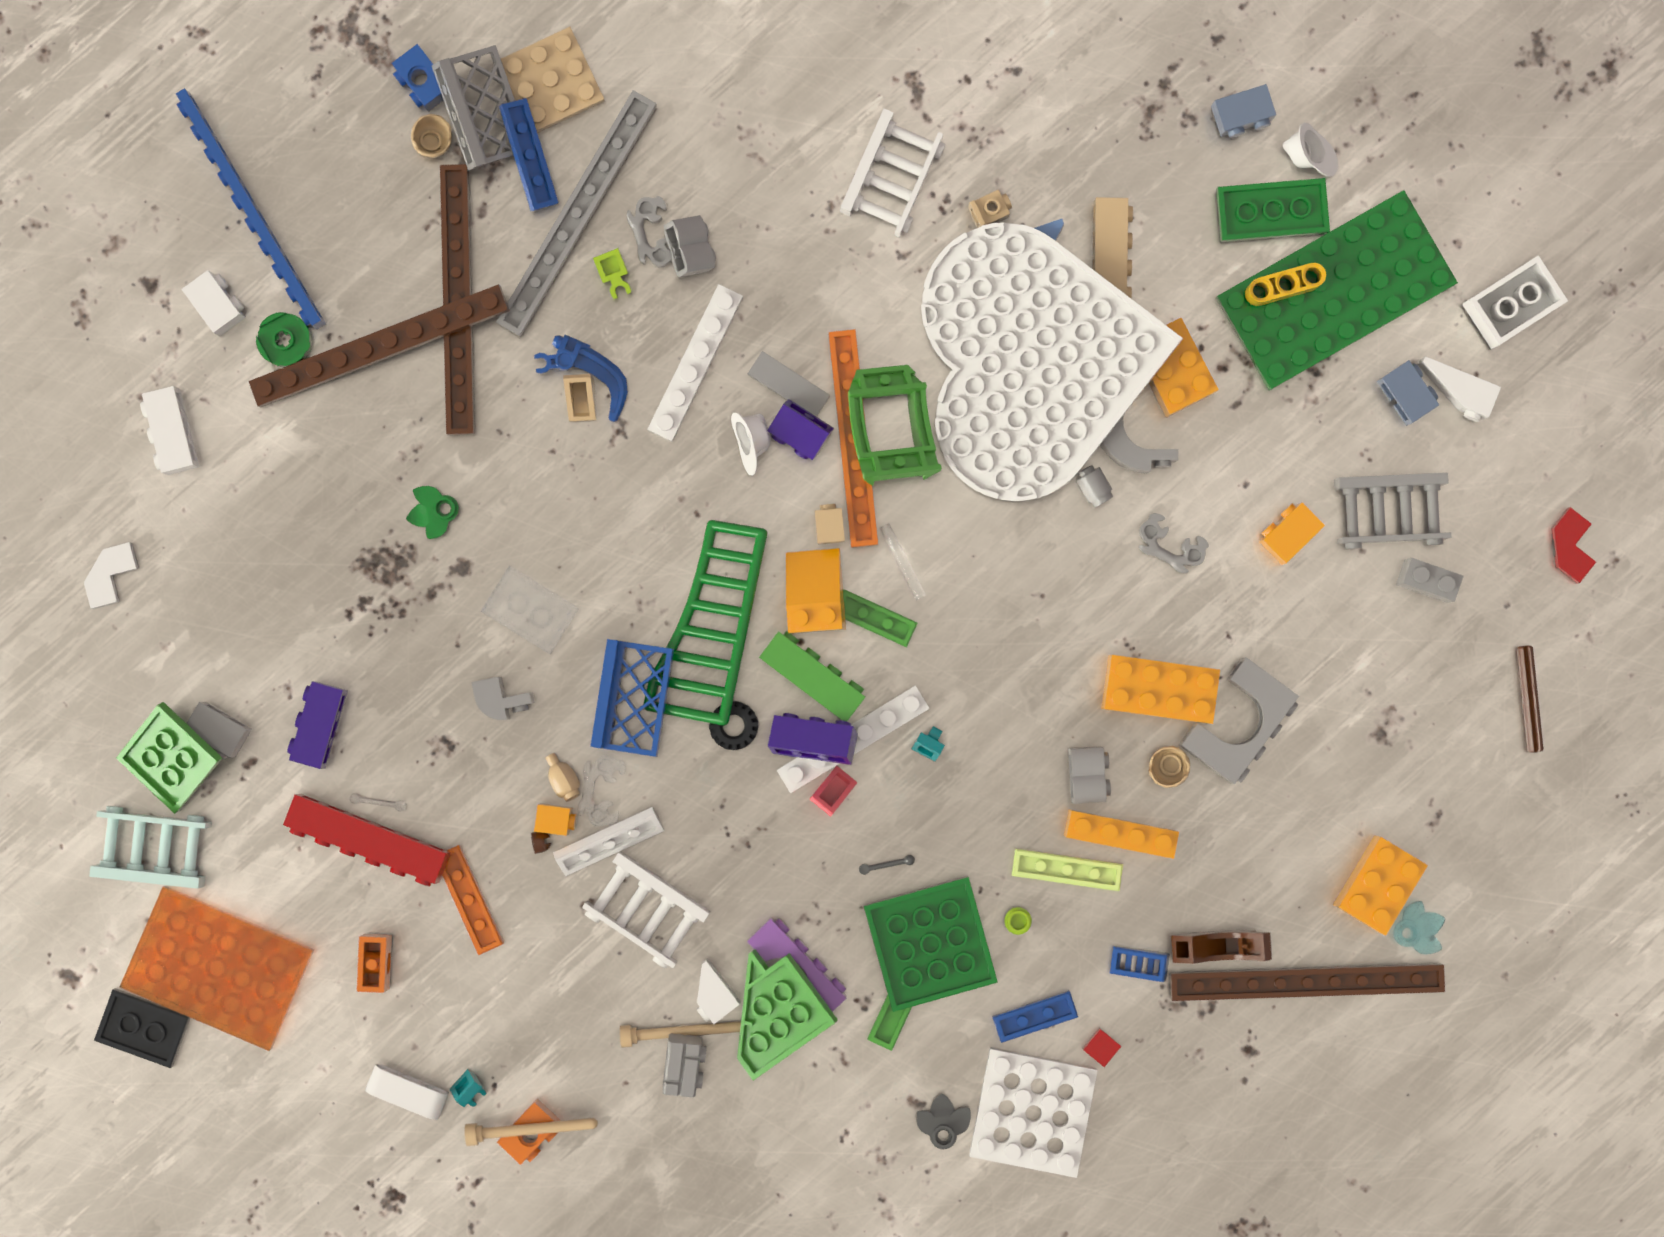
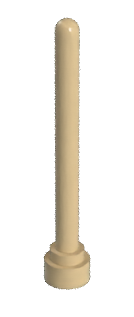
[620,1021,741,1048]
[465,1118,598,1146]

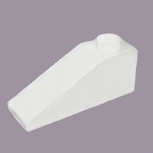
[1418,356,1501,422]

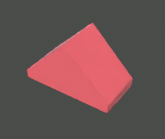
[810,766,857,817]

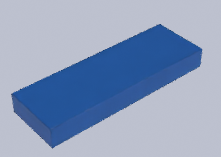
[992,990,1078,1043]

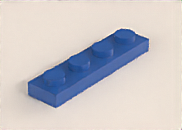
[499,98,559,211]

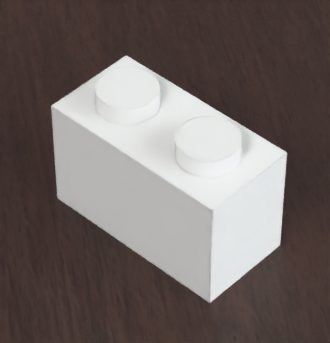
[182,270,246,337]

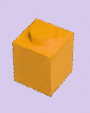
[534,803,576,836]

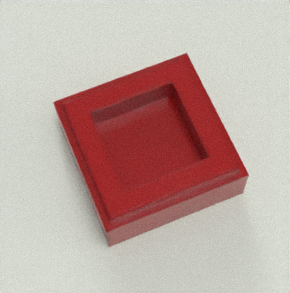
[1082,1028,1122,1067]

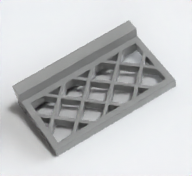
[432,45,515,170]

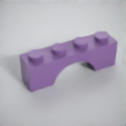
[747,917,846,1012]

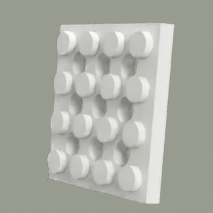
[969,1048,1098,1178]

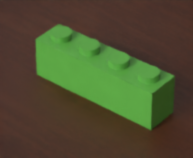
[759,631,865,722]

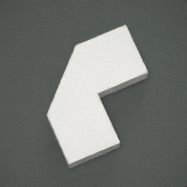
[84,542,139,609]

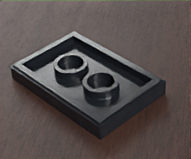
[94,988,191,1068]

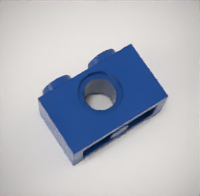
[392,44,444,112]

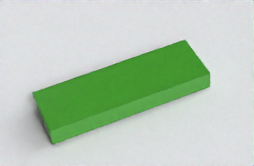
[843,589,918,648]

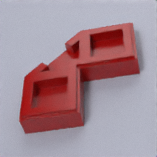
[1551,507,1596,584]

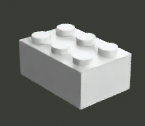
[1462,255,1568,349]

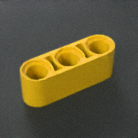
[1245,263,1326,306]

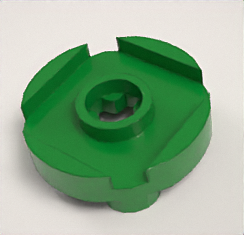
[256,312,312,367]

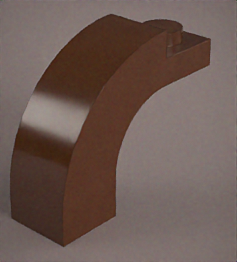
[1171,930,1272,964]

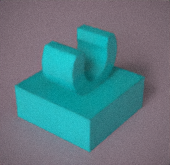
[911,726,945,762]
[449,1069,486,1107]

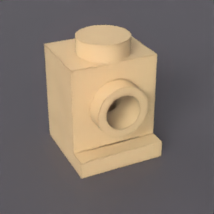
[968,189,1012,228]

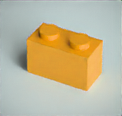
[1259,502,1325,565]

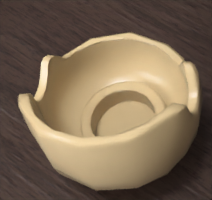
[411,113,452,158]
[1149,746,1191,788]

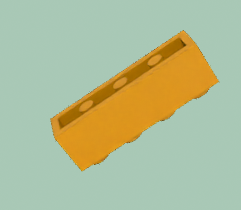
[1064,809,1179,859]

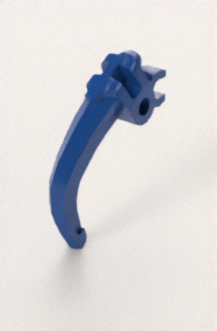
[534,335,628,422]

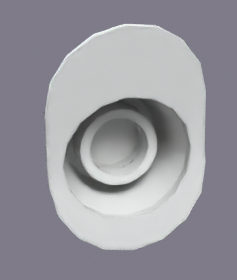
[1283,122,1338,177]
[731,412,771,476]

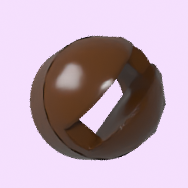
[531,832,552,854]

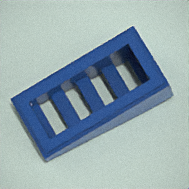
[1110,946,1170,982]

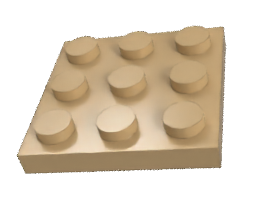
[501,27,605,133]

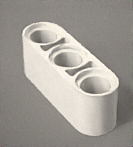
[365,1064,448,1120]

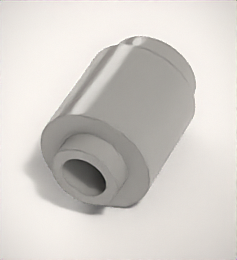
[1076,465,1113,507]

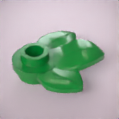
[406,486,459,539]

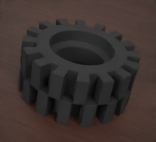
[709,701,758,750]

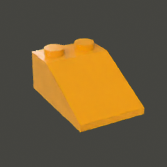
[786,548,846,634]

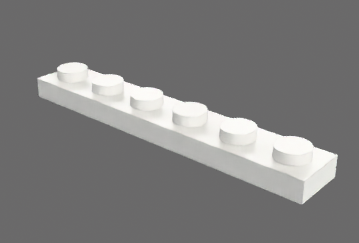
[648,284,743,442]
[777,685,930,793]

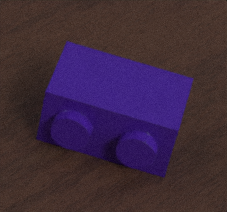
[767,399,834,460]

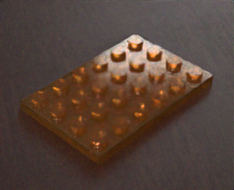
[120,886,314,1051]

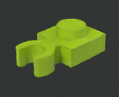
[593,248,631,299]

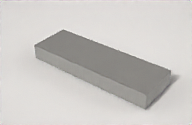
[747,351,830,417]

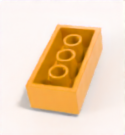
[1101,655,1220,724]

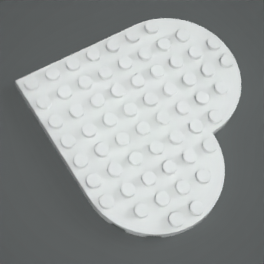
[921,223,1183,501]

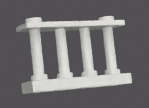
[840,109,946,238]
[582,851,711,969]

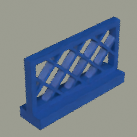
[590,639,674,757]

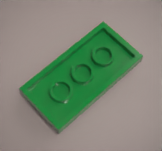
[1216,178,1330,242]

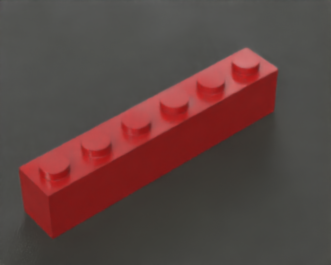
[283,794,451,887]

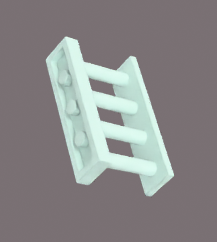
[89,806,212,889]

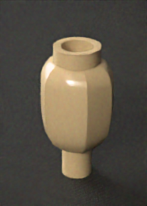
[545,753,580,802]

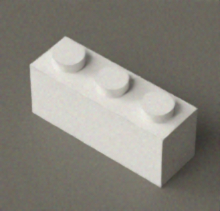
[140,386,199,475]

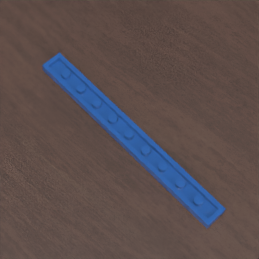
[175,88,326,329]

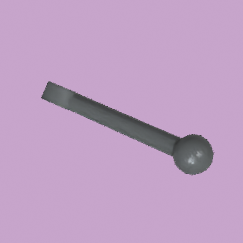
[859,855,915,875]

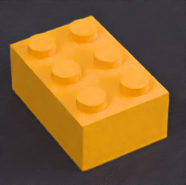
[1148,317,1219,418]
[1333,835,1428,936]

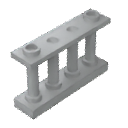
[1334,473,1452,549]

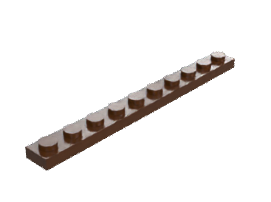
[440,164,475,435]
[248,284,510,407]
[1170,964,1445,1001]

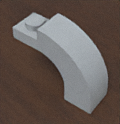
[1100,417,1178,473]

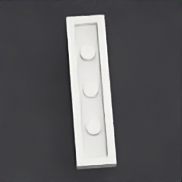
[553,807,664,876]

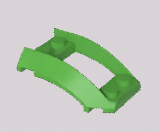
[848,365,942,486]

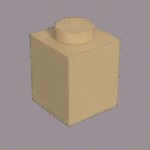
[815,504,845,545]

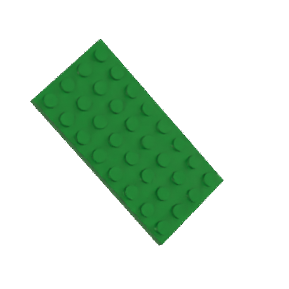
[1215,190,1458,391]

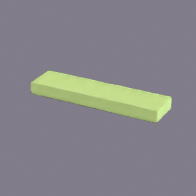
[1011,848,1123,891]

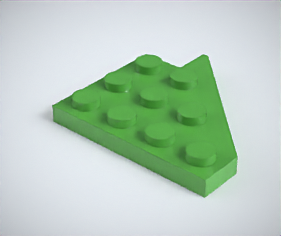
[737,949,838,1081]

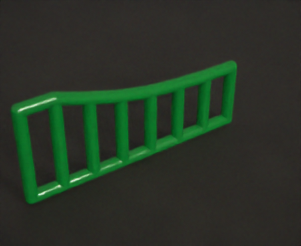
[643,520,767,726]

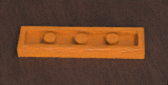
[442,845,504,955]

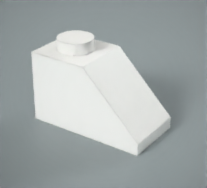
[697,958,741,1024]

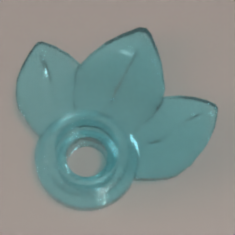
[1393,901,1445,954]

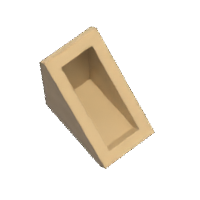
[563,374,596,421]

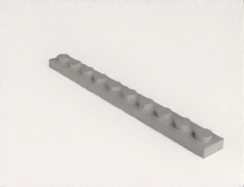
[496,90,657,337]

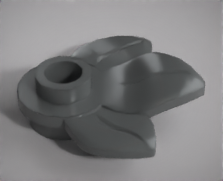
[916,1094,971,1149]

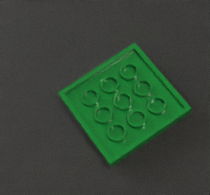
[864,877,998,1012]

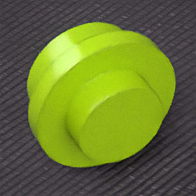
[1004,907,1032,935]

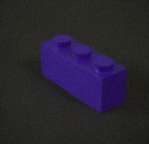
[287,681,348,769]
[768,713,858,765]

